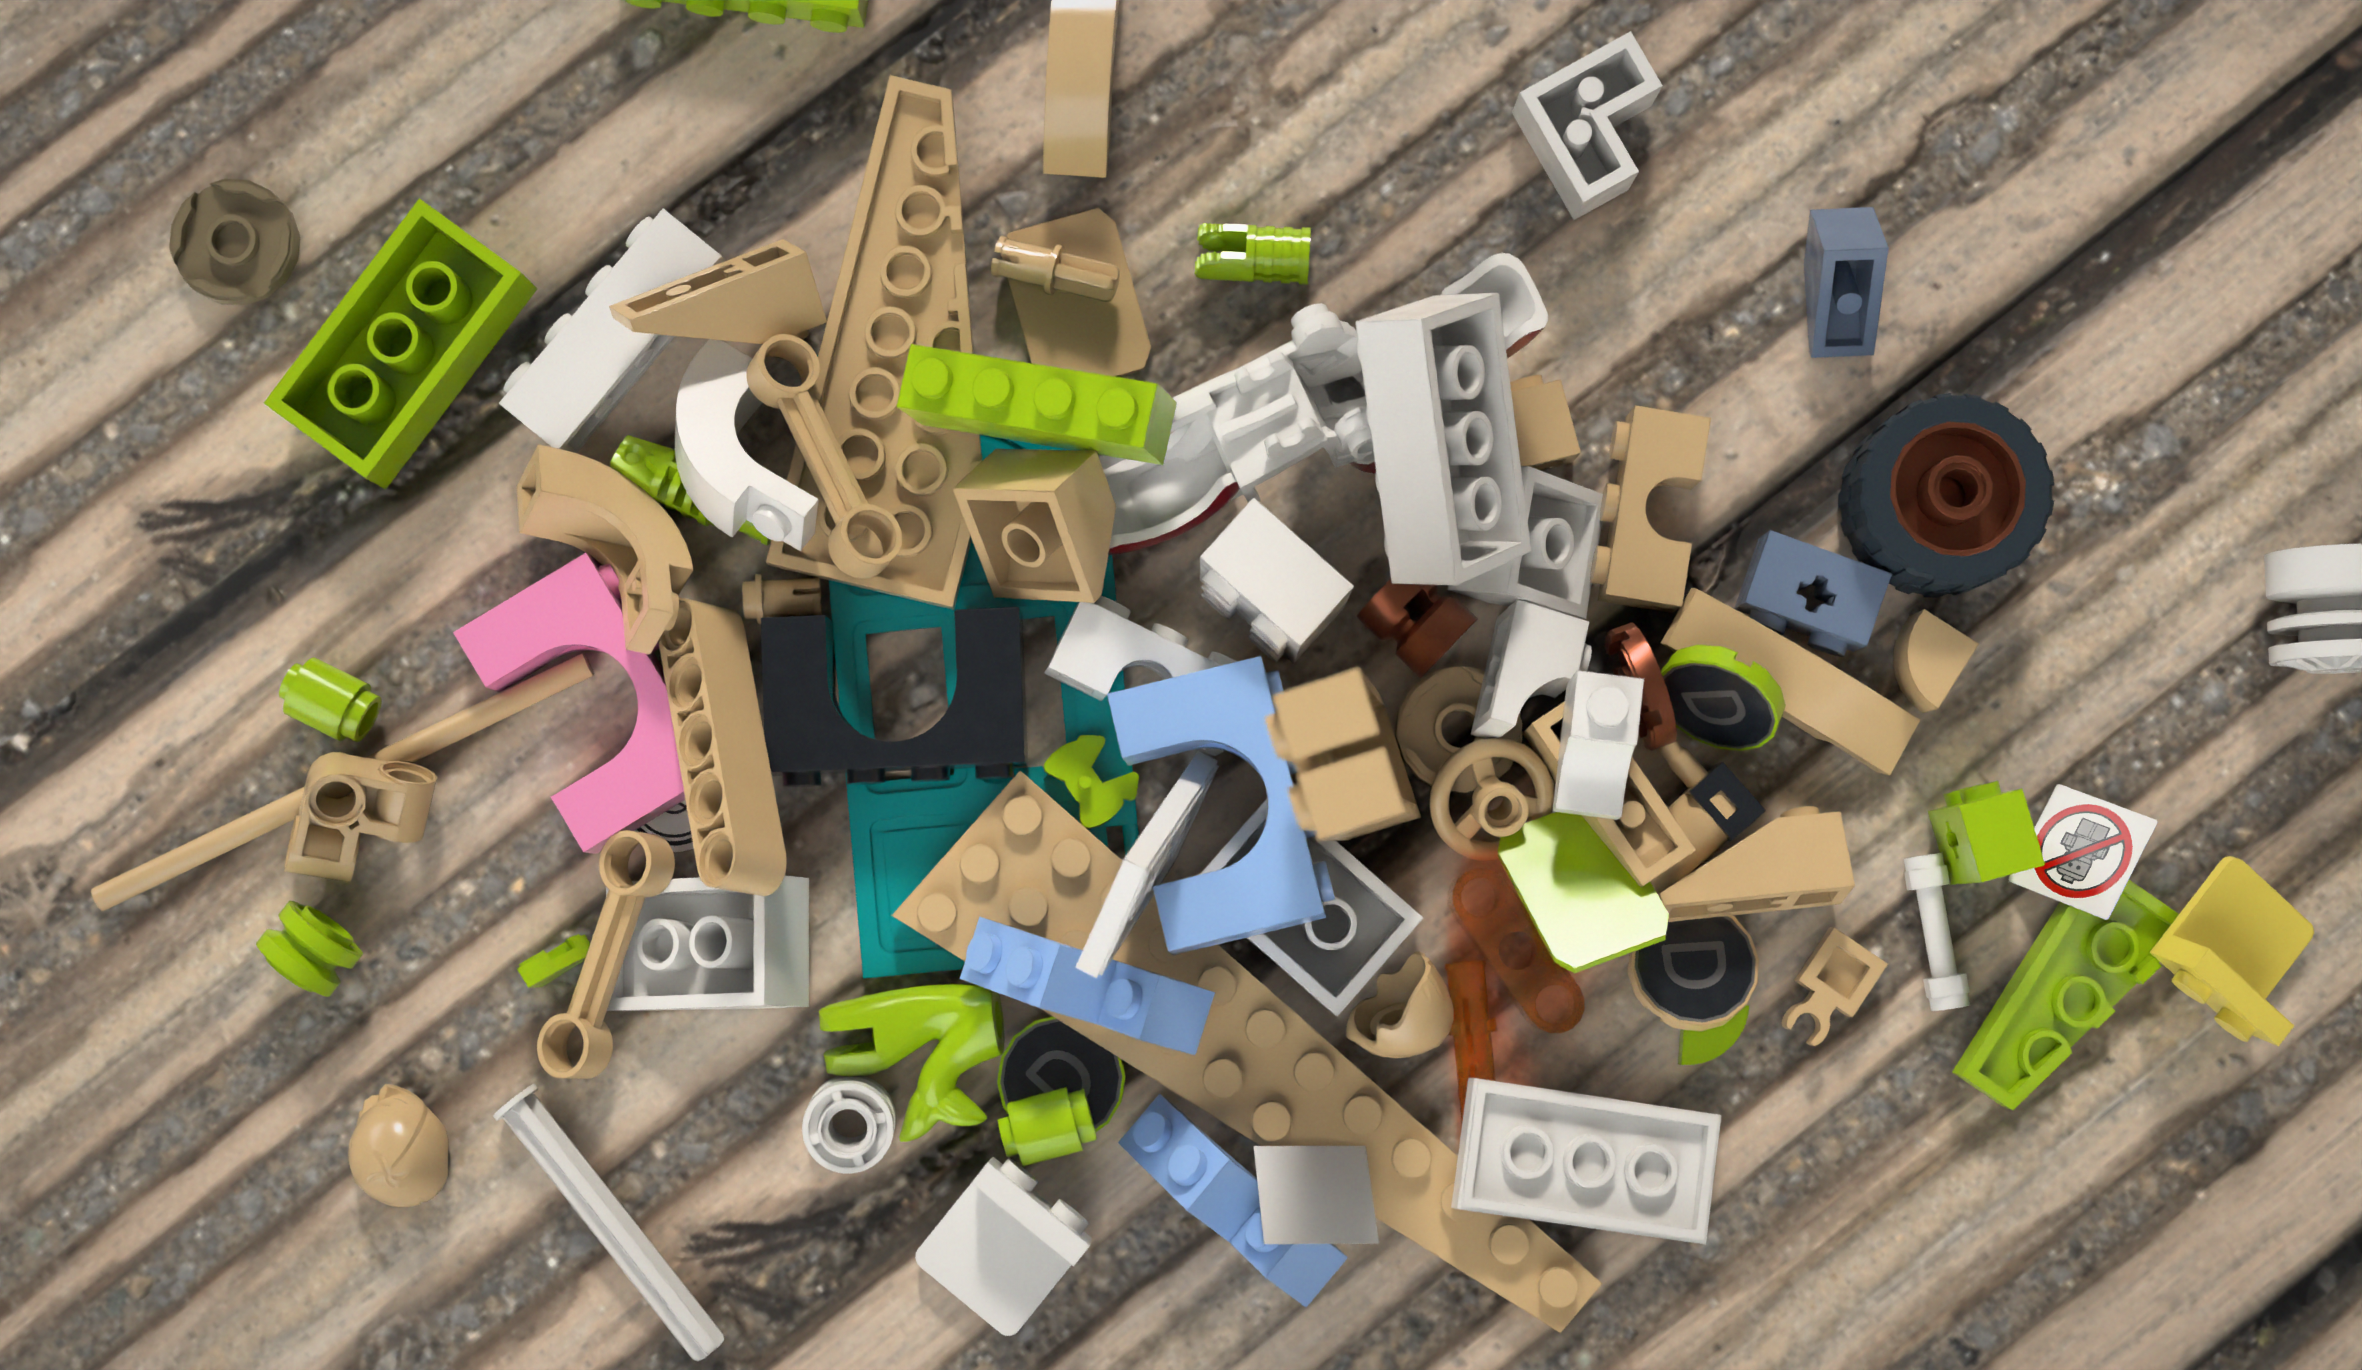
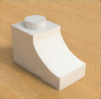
[1471,599,1592,739]
[1553,671,1644,820]

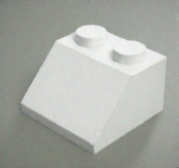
[1448,466,1603,619]

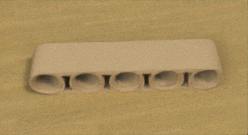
[658,597,787,896]

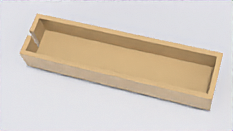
[1265,668,1421,840]

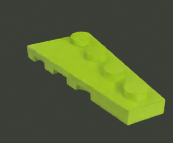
[1952,880,2179,1110]

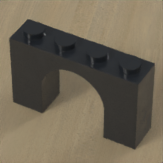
[761,607,1028,787]

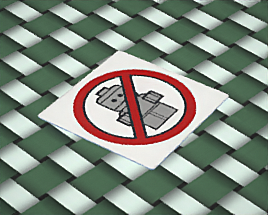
[2008,784,2158,920]

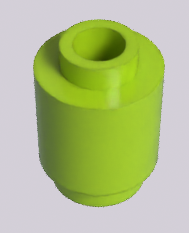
[279,657,382,742]
[997,1087,1097,1167]

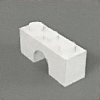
[1044,596,1238,756]

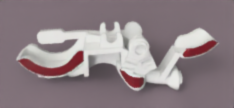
[1098,253,1548,555]

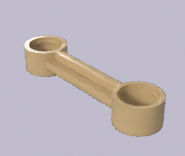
[746,334,902,579]
[537,830,675,1079]

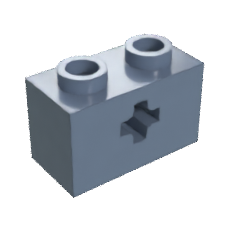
[1734,530,1892,657]

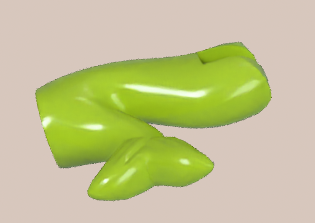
[819,984,1005,1142]

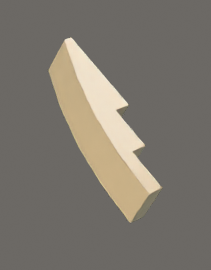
[1660,588,1920,775]

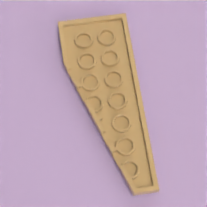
[766,75,982,610]

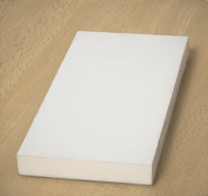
[1076,751,1219,978]
[1451,1078,1721,1245]

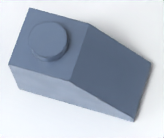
[1804,207,1889,358]

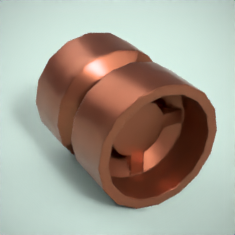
[1356,579,1478,679]

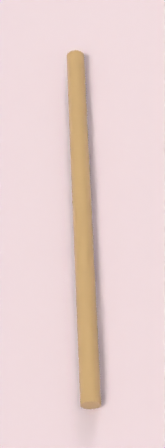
[91,653,594,911]

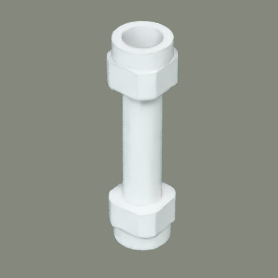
[1904,853,1970,1011]

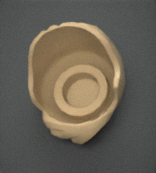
[1346,951,1454,1058]
[348,1084,449,1207]

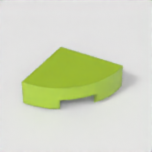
[517,934,590,988]
[1678,1005,1750,1065]

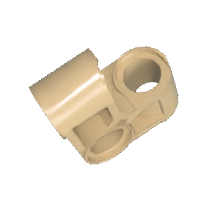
[284,752,437,883]

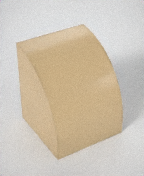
[1893,609,1979,713]

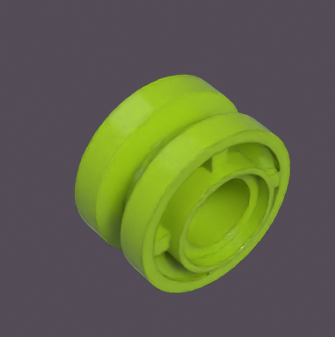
[256,901,363,997]

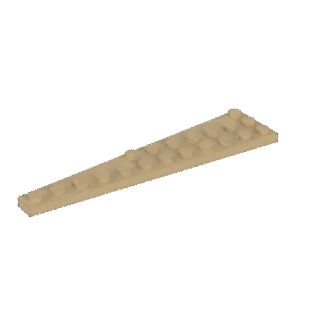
[892,771,1602,1333]

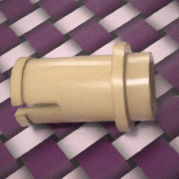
[742,574,822,625]

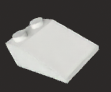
[606,876,809,1011]

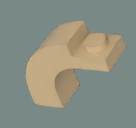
[1043,0,1120,178]
[517,444,693,654]

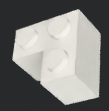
[1512,31,1663,220]

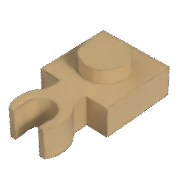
[1782,927,1888,1046]

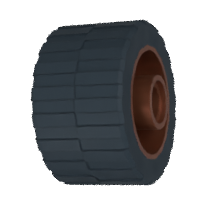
[1838,393,2055,598]

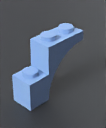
[960,916,1215,1055]
[1118,1094,1348,1307]

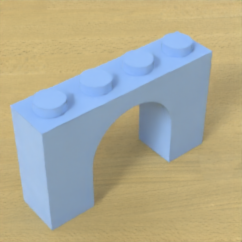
[1107,656,1335,955]

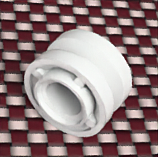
[802,1076,896,1174]

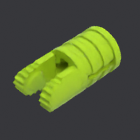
[1194,223,1311,285]

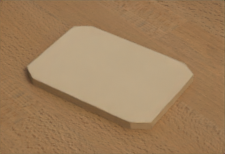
[1001,208,1151,377]

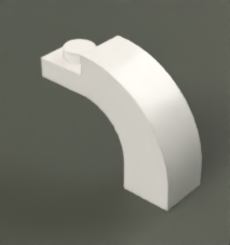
[675,339,819,551]

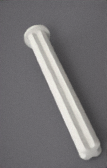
[493,1084,724,1362]

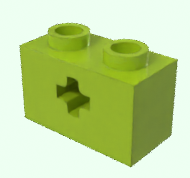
[1928,781,2045,885]

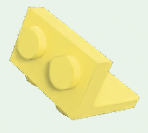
[2150,856,2314,1046]

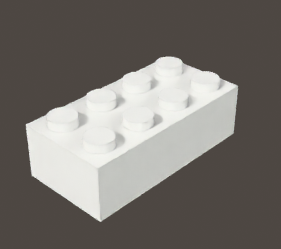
[1356,293,1532,585]

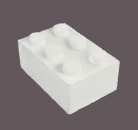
[1200,498,1354,664]
[1200,798,1423,1016]

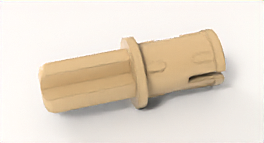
[991,236,1120,302]

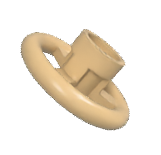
[1430,738,1554,861]

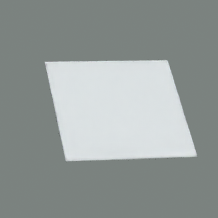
[1254,1146,1379,1244]

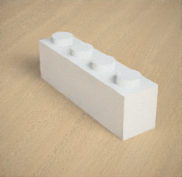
[499,209,725,453]

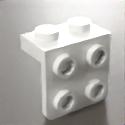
[915,1157,1092,1336]

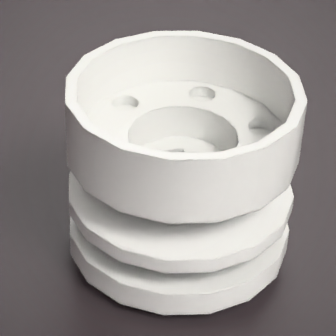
[2264,544,2362,674]

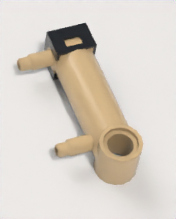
[1542,740,1766,953]

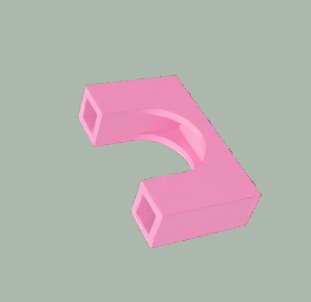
[453,553,685,854]

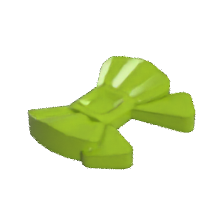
[1043,735,1139,829]

